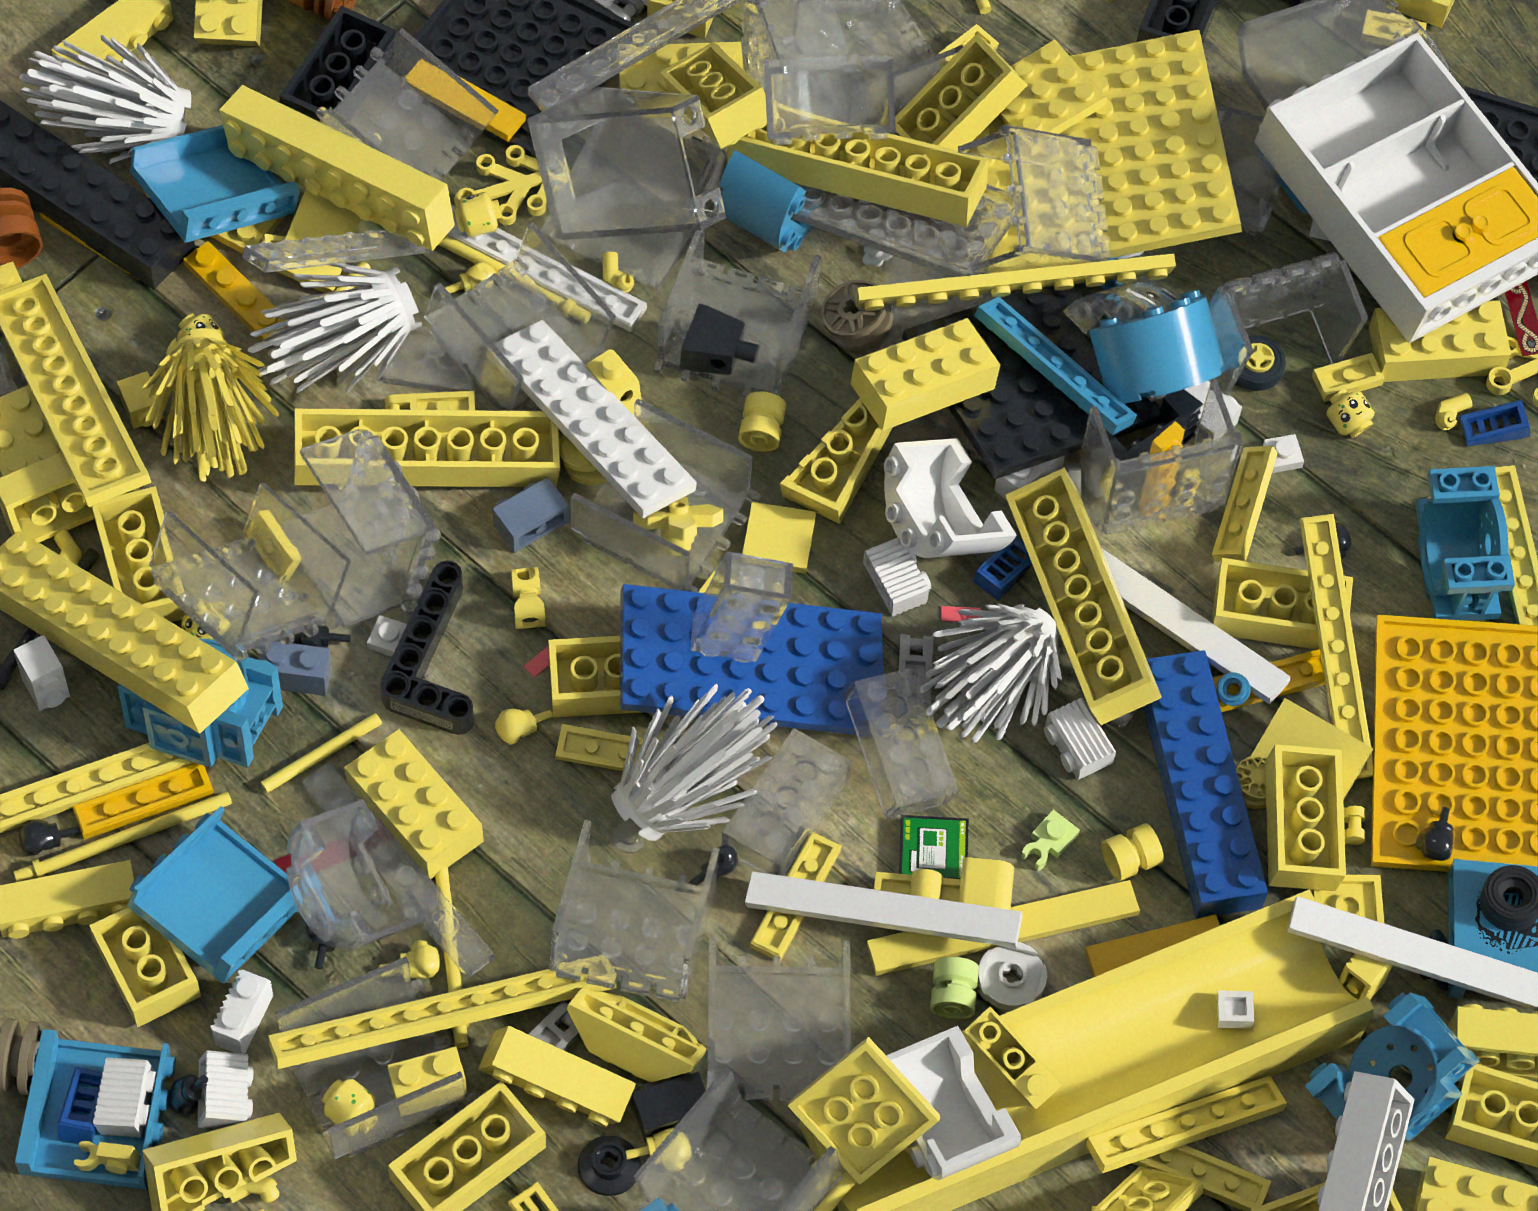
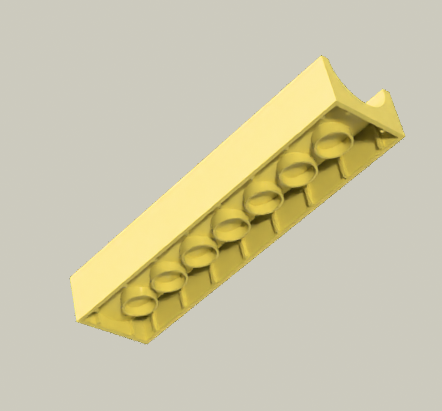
[799,889,1375,1211]

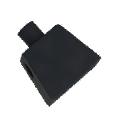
[679,303,760,375]

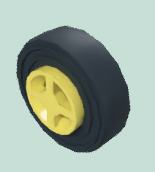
[1228,335,1286,391]

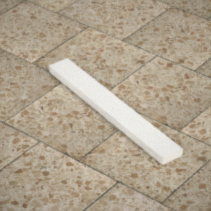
[447,205,647,332]
[1101,548,1290,705]
[745,871,1023,948]
[1287,896,1538,1011]

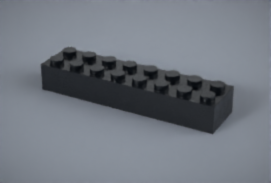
[0,100,195,290]

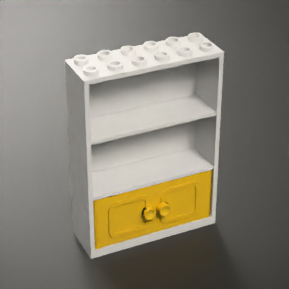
[1254,33,1538,343]

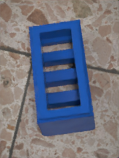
[1459,400,1531,446]
[973,537,1033,601]
[57,1067,102,1143]

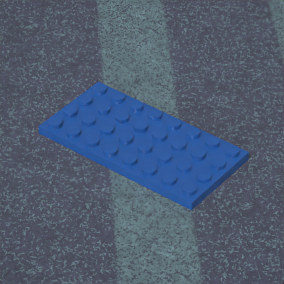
[620,584,885,738]

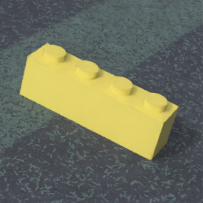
[51,0,173,66]
[0,860,135,939]

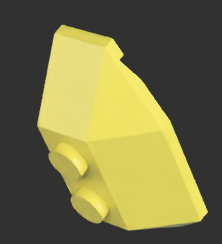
[567,987,706,1082]

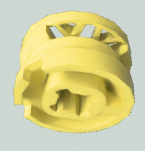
[1236,755,1267,809]

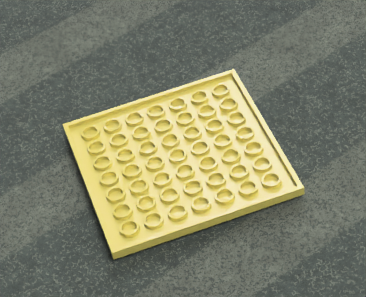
[968,30,1242,273]

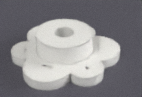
[862,235,894,267]

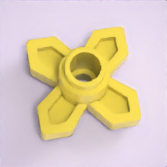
[633,497,723,552]

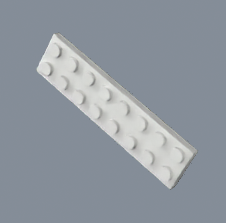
[490,320,697,518]

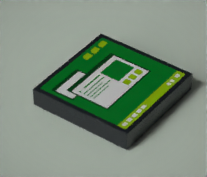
[899,815,969,879]

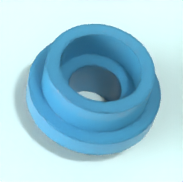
[1217,672,1251,706]

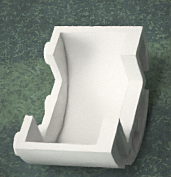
[884,438,1017,558]
[886,1026,1021,1180]

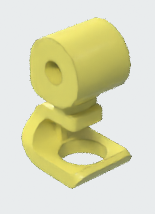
[511,567,545,629]

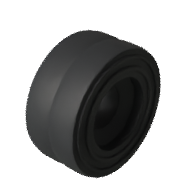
[1480,865,1538,931]

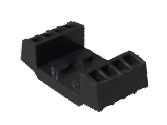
[1088,389,1203,499]

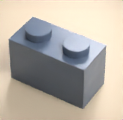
[492,477,570,553]
[259,640,332,696]

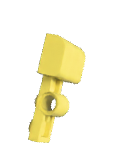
[874,857,1014,910]

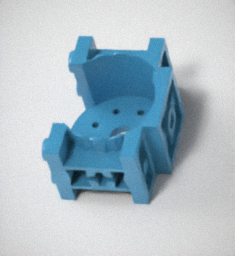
[1415,466,1515,621]
[118,639,283,768]
[1305,993,1480,1141]

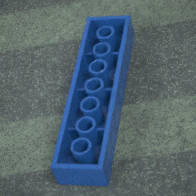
[1143,650,1268,919]

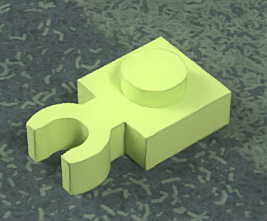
[1021,809,1080,871]

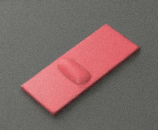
[941,606,981,622]
[523,646,549,678]

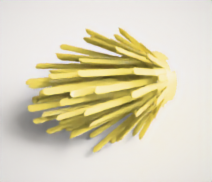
[142,328,279,482]

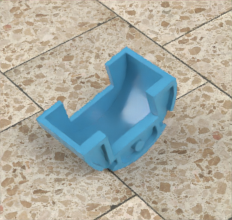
[715,150,827,252]
[1089,289,1226,404]

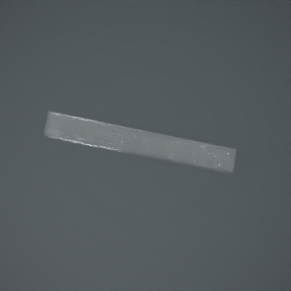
[528,0,742,116]
[242,230,431,273]
[302,762,495,979]

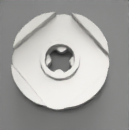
[978,942,1047,1011]

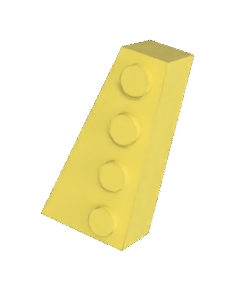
[142,1113,297,1211]

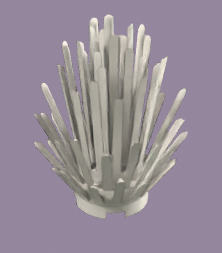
[19,35,191,164]
[248,260,422,394]
[920,603,1062,743]
[611,684,777,841]

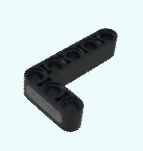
[380,560,474,735]

